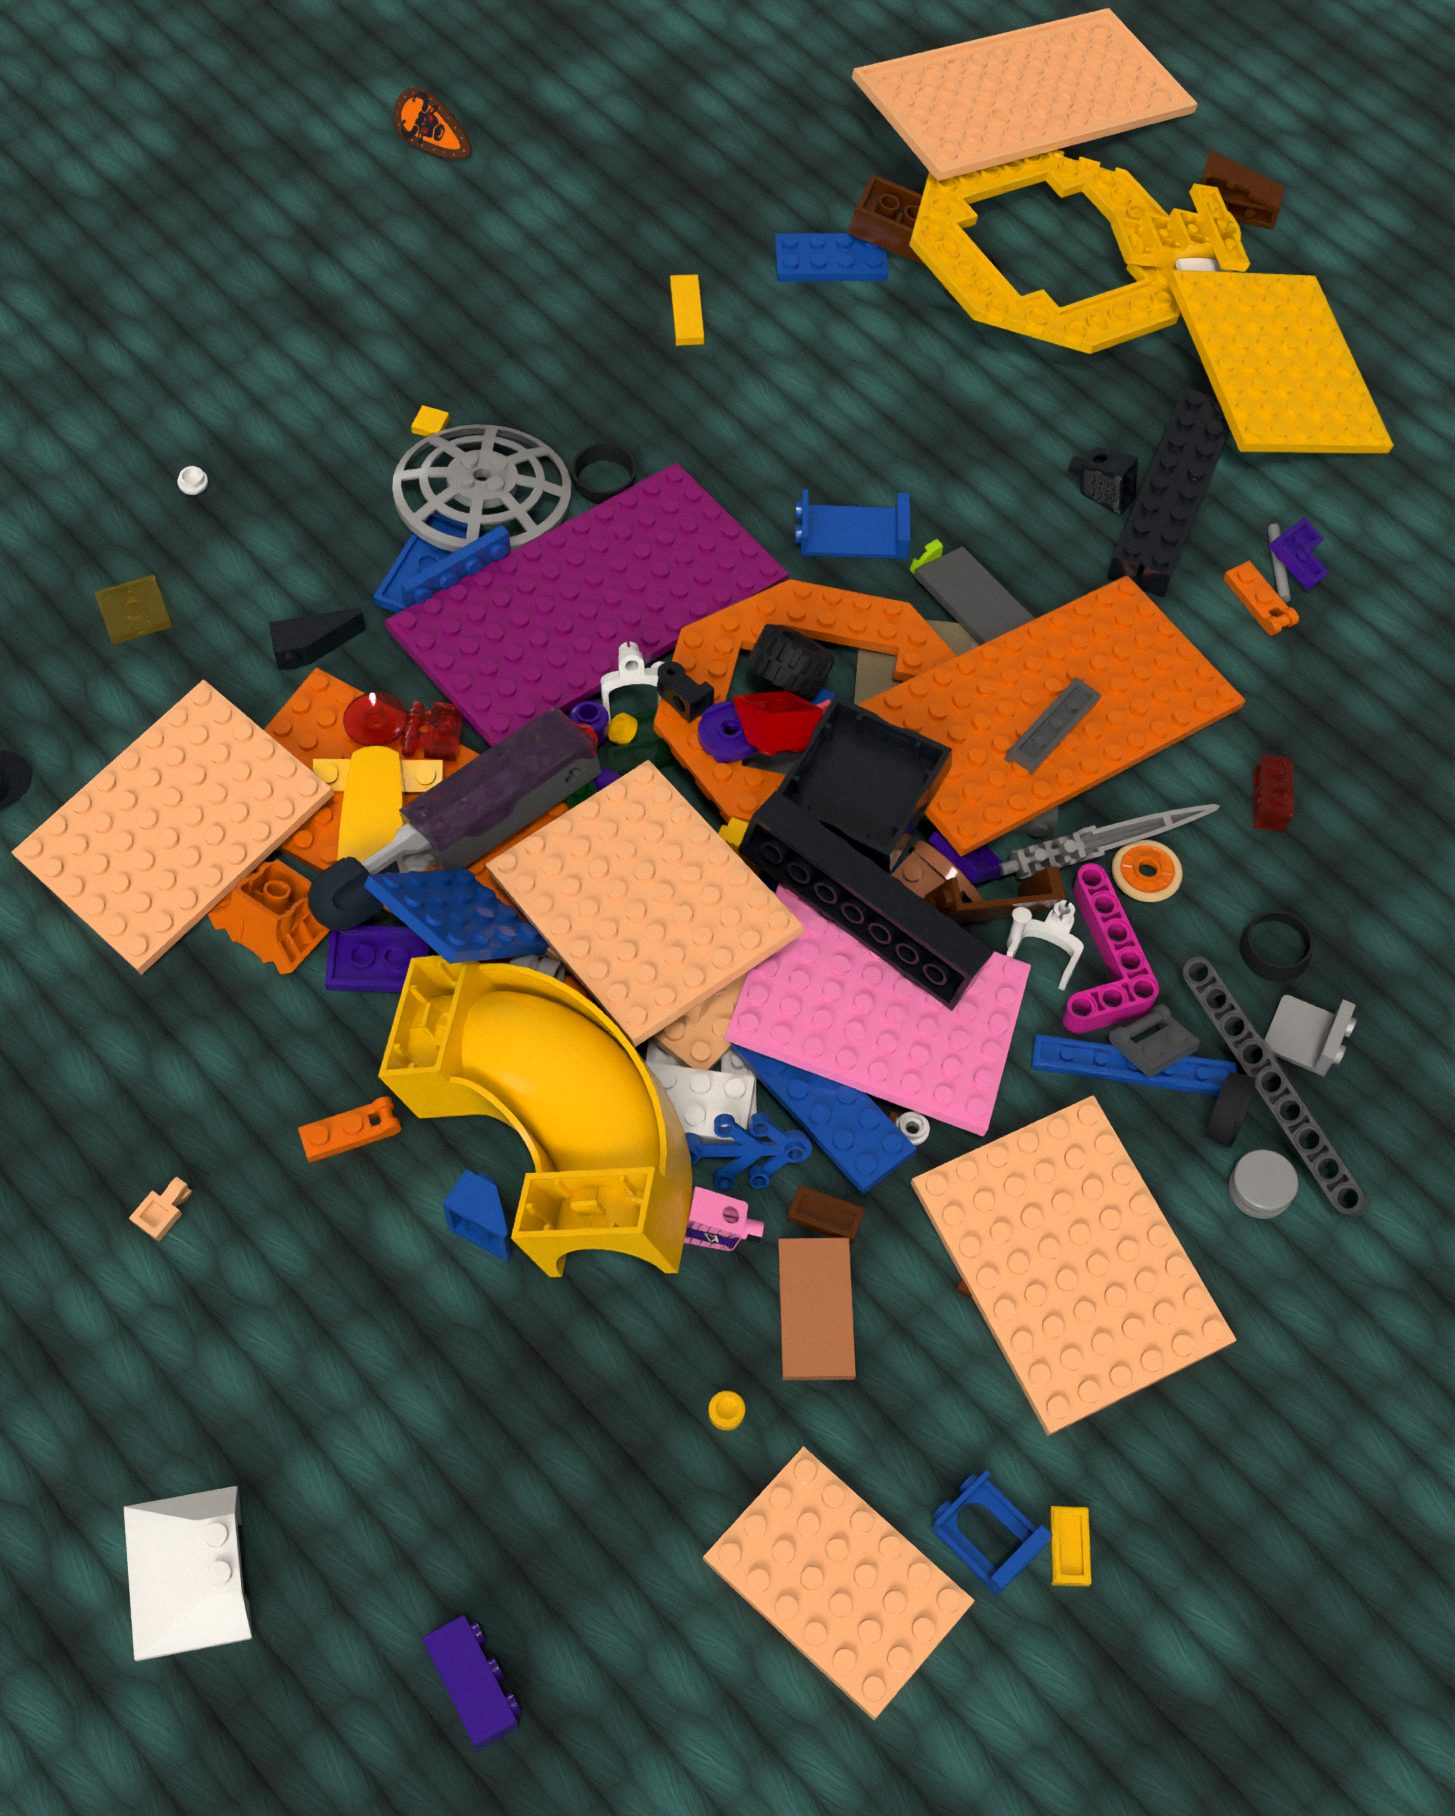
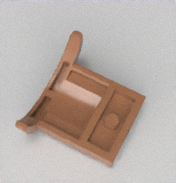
[891,840,983,902]

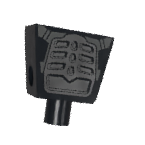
[1068,447,1138,516]

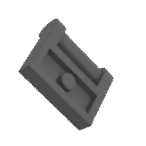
[1109,1003,1200,1078]

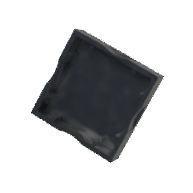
[777,695,952,873]

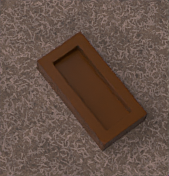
[787,1185,865,1244]

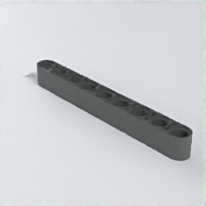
[1183,957,1369,1217]

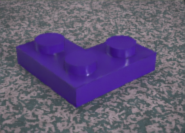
[1268,518,1329,591]

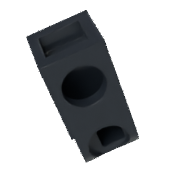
[657,662,714,723]

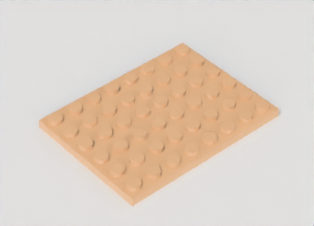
[11,679,334,975]
[485,760,804,1047]
[911,1095,1237,1436]

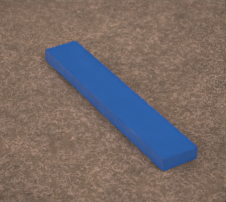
[1031,1034,1237,1096]

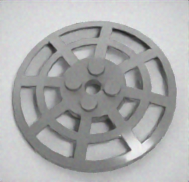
[392,424,571,552]

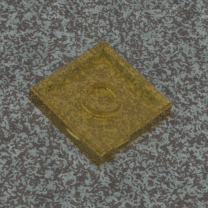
[94,574,172,645]

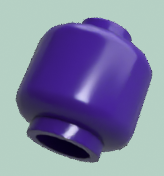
[568,700,609,745]

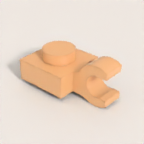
[129,1177,192,1242]

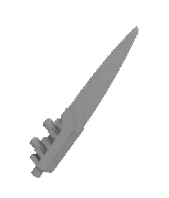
[998,804,1220,879]

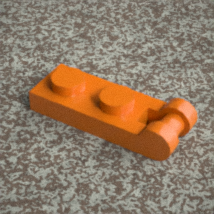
[1223,560,1299,636]
[298,1096,402,1163]

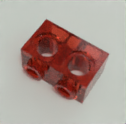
[1253,754,1294,831]

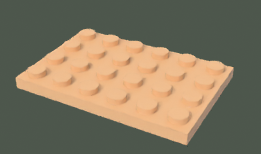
[703,1446,975,1721]

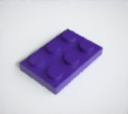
[325,926,431,992]

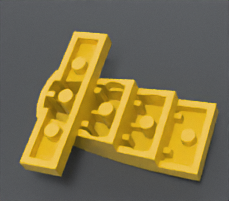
[1110,183,1250,272]
[313,746,444,863]

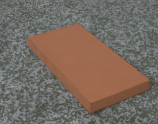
[778,1238,856,1381]

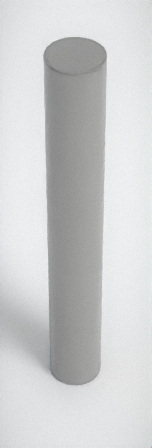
[1267,524,1291,603]

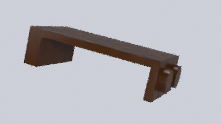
[925,866,1066,924]

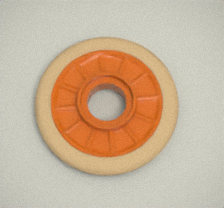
[1112,840,1183,902]

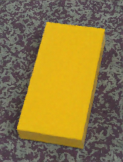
[1049,1506,1091,1587]

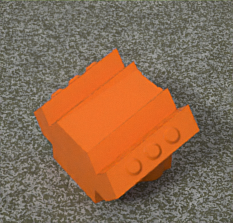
[207,859,330,975]

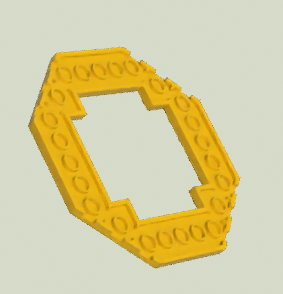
[909,150,1180,354]

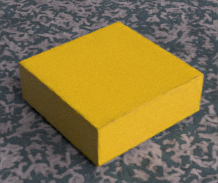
[411,405,450,437]

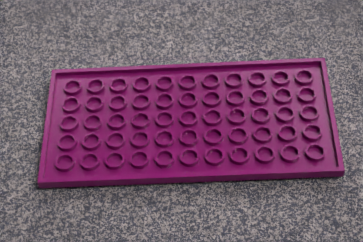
[385,462,789,752]

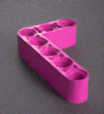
[1062,863,1159,1034]

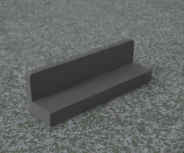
[1004,677,1102,775]

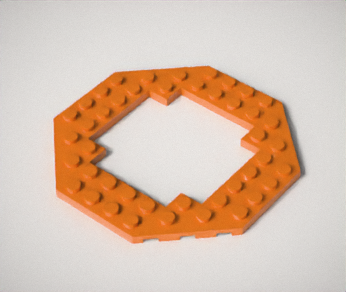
[653,579,957,824]

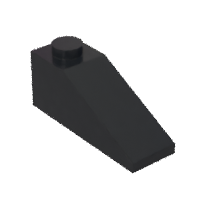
[269,607,366,670]

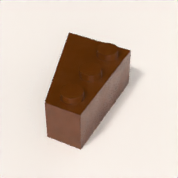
[1194,149,1285,230]

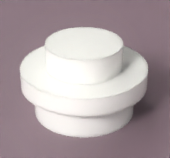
[177,466,208,495]

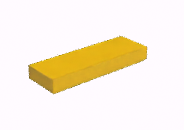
[670,274,704,346]

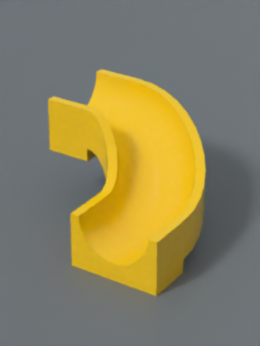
[378,955,693,1277]

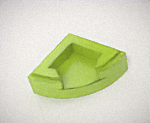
[910,539,943,574]

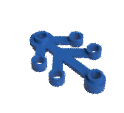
[685,1113,812,1190]

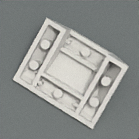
[124,1486,253,1661]

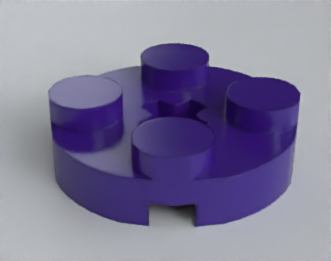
[698,701,758,764]

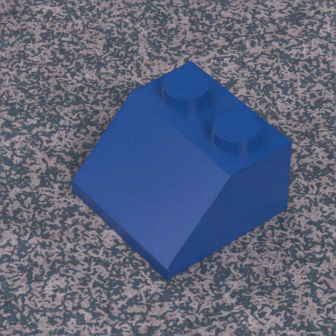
[443,1169,512,1263]

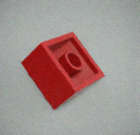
[733,691,823,755]

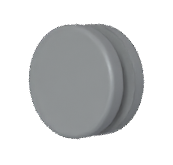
[1228,1149,1298,1219]

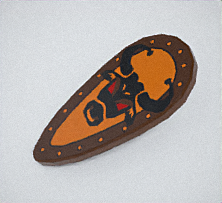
[393,88,472,159]

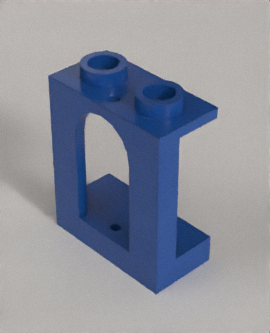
[931,1470,1053,1597]

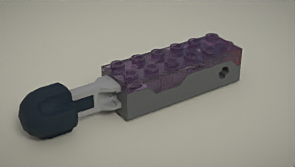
[308,706,602,931]

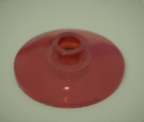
[343,692,408,747]

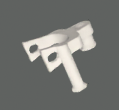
[600,642,665,724]
[1006,900,1084,991]

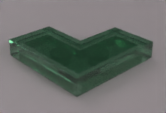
[605,709,675,776]

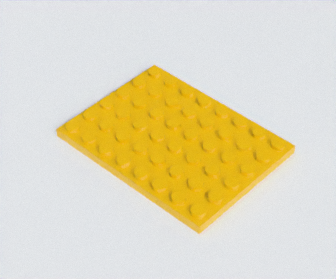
[1167,270,1394,454]

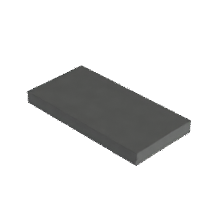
[914,546,1035,645]

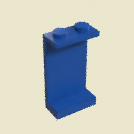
[795,489,910,559]

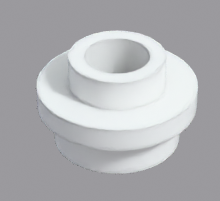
[896,1112,930,1146]

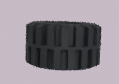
[748,624,835,697]

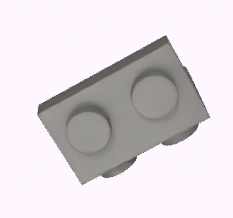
[1265,995,1357,1077]

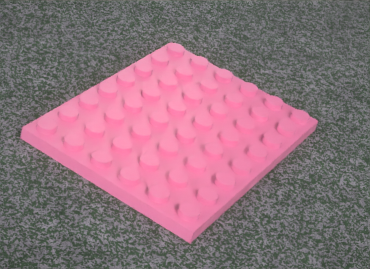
[724,883,1031,1136]

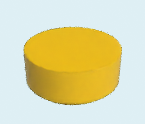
[608,712,637,746]
[708,1391,745,1430]

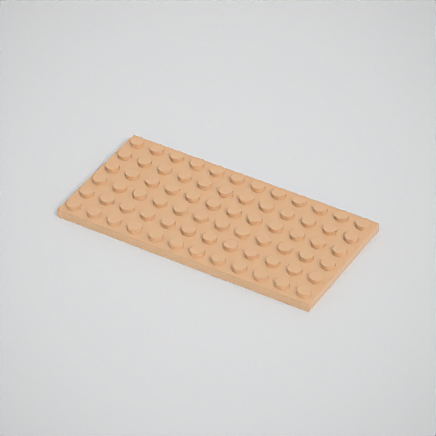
[852,8,1198,181]

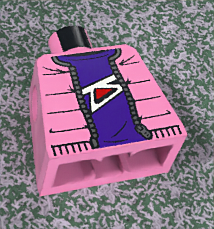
[684,1187,764,1251]

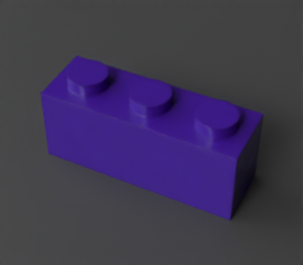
[422,1615,522,1752]

